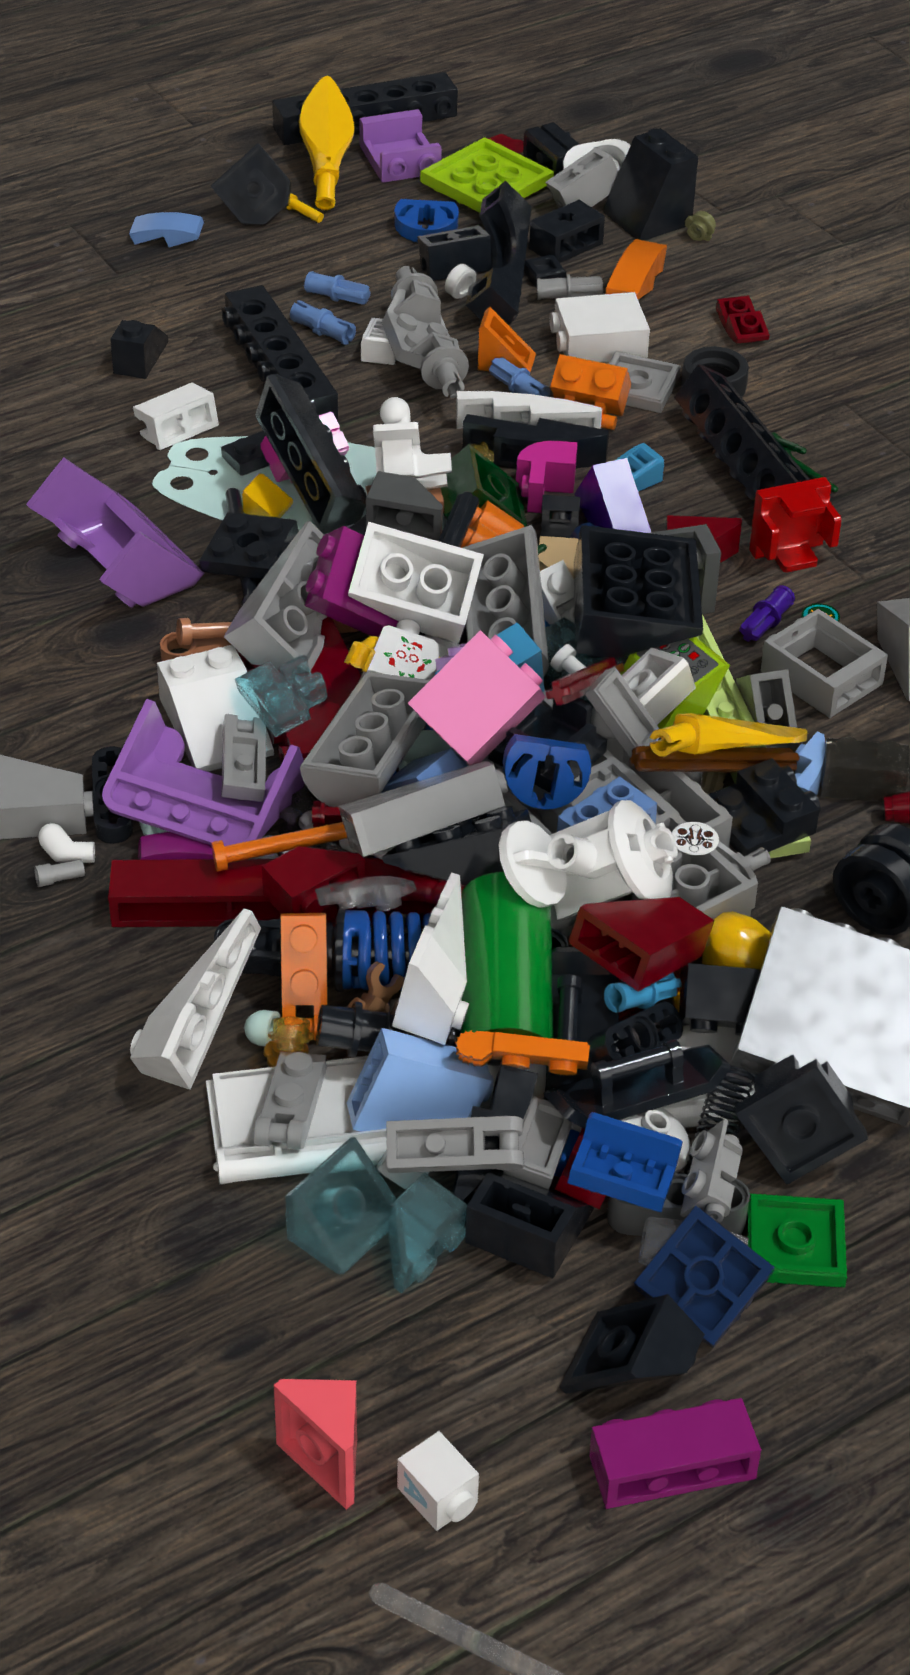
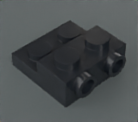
[708,758,821,856]

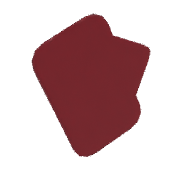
[479,134,523,153]

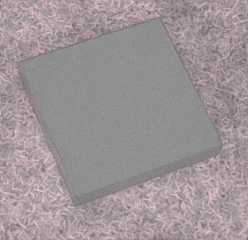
[609,352,681,413]

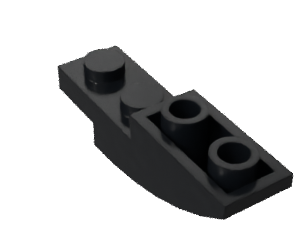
[462,414,609,469]

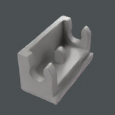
[545,147,619,208]

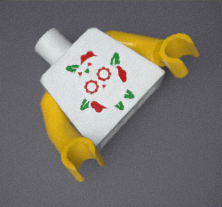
[344,619,440,681]

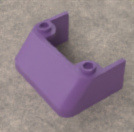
[26,457,204,608]

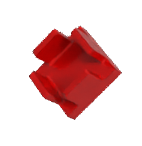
[749,477,842,573]

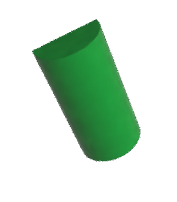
[461,872,553,1038]

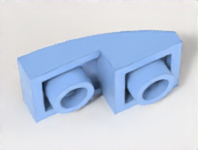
[795,732,825,796]

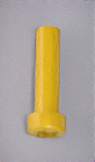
[286,193,324,223]

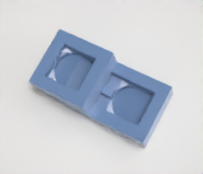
[129,212,204,247]

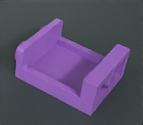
[360,109,442,183]

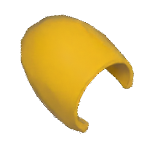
[702,911,772,969]

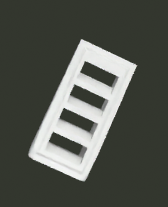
[361,318,396,365]

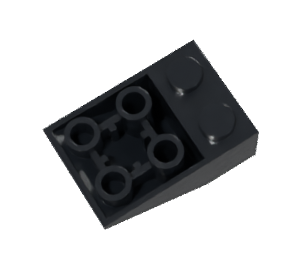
[382,806,531,886]

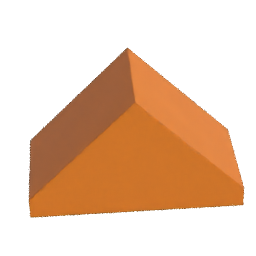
[478,307,536,373]

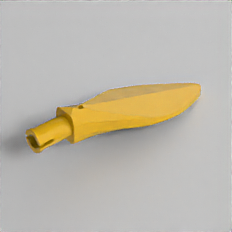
[299,76,355,210]
[650,713,808,757]

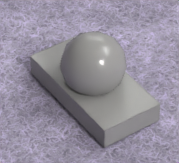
[584,666,659,758]
[503,1095,573,1190]

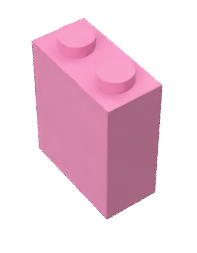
[408,630,545,766]

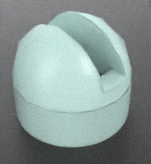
[244,1010,282,1046]

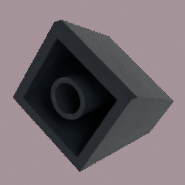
[603,128,698,241]

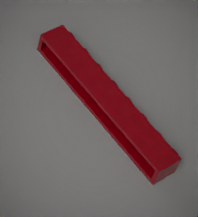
[108,858,437,927]

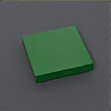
[747,1193,847,1288]

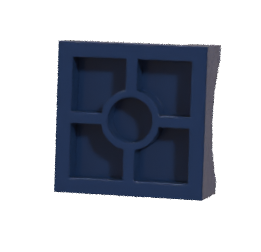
[634,1206,775,1348]

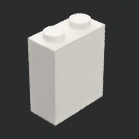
[550,292,650,362]

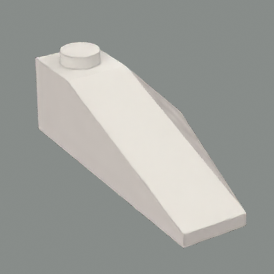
[392,872,469,1045]

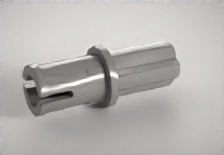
[537,274,603,300]

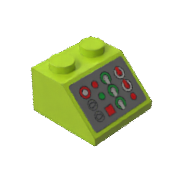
[620,637,730,729]

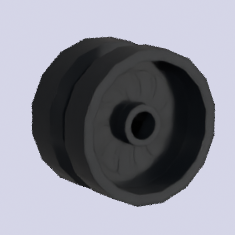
[833,823,910,936]

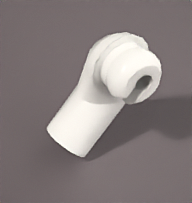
[38,823,95,863]

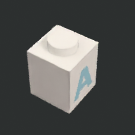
[397,1431,479,1531]

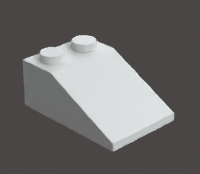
[348,522,484,643]
[157,645,274,772]

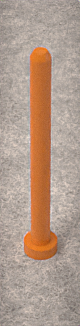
[211,822,347,872]

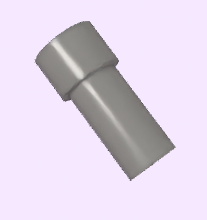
[34,860,85,887]

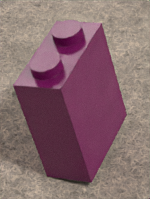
[305,526,399,637]

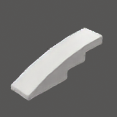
[456,391,602,429]

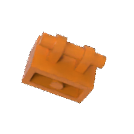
[550,354,632,430]

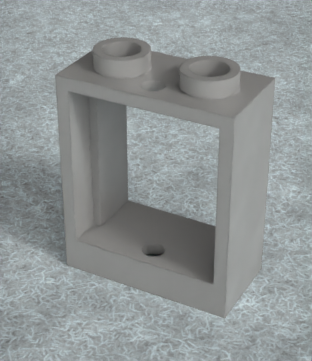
[761,609,888,718]

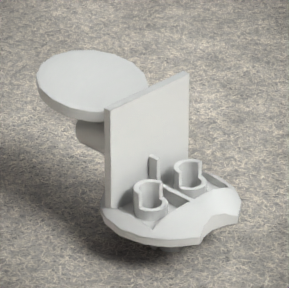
[499,800,678,921]

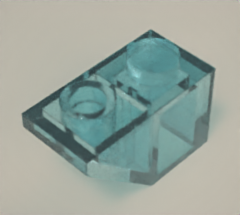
[388,1172,467,1293]

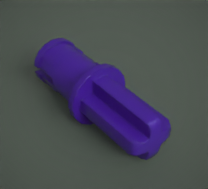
[739,585,795,642]

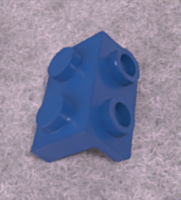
[568,1112,683,1213]

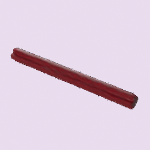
[546,657,624,706]

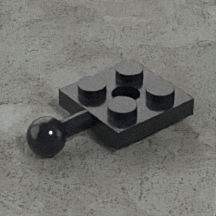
[199,512,299,579]

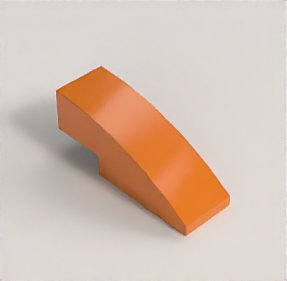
[605,239,667,300]

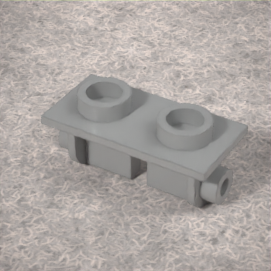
[680,1119,743,1223]

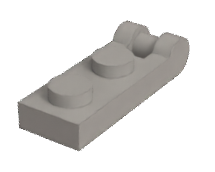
[221,714,266,802]
[254,1051,327,1149]
[386,1116,524,1173]

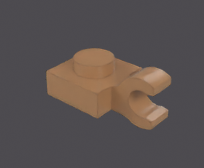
[347,961,404,1012]

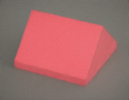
[274,1379,357,1510]

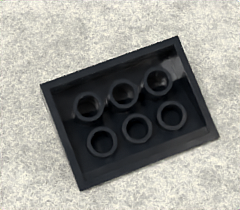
[574,525,703,658]

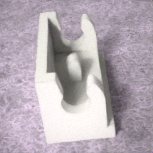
[133,383,219,450]

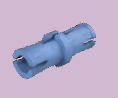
[290,300,356,345]

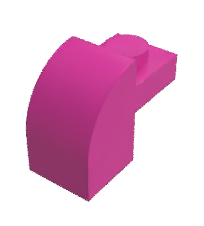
[516,441,578,513]

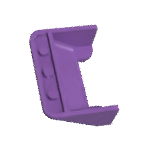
[102,699,305,846]

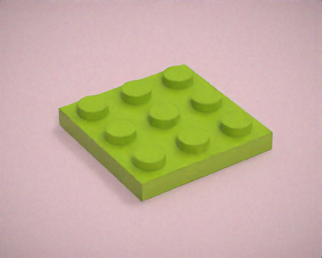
[420,137,554,213]

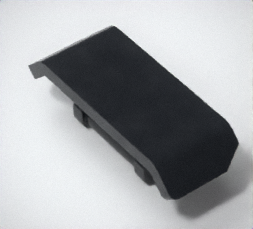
[543,947,620,1101]
[543,1039,731,1129]

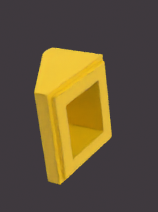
[242,473,293,518]

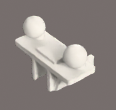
[373,397,452,490]

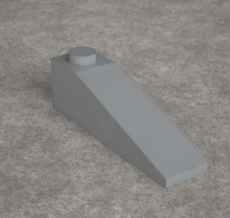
[224,521,327,676]

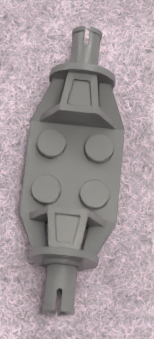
[381,266,469,398]

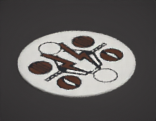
[672,822,719,855]

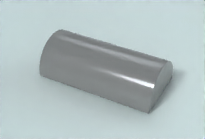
[462,525,549,677]
[300,672,430,807]

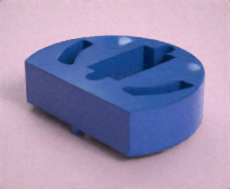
[394,199,459,242]
[503,734,591,809]

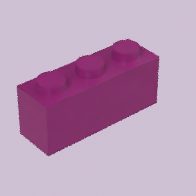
[589,1398,761,1509]

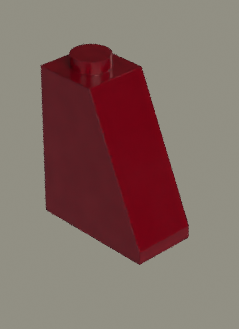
[568,897,715,992]

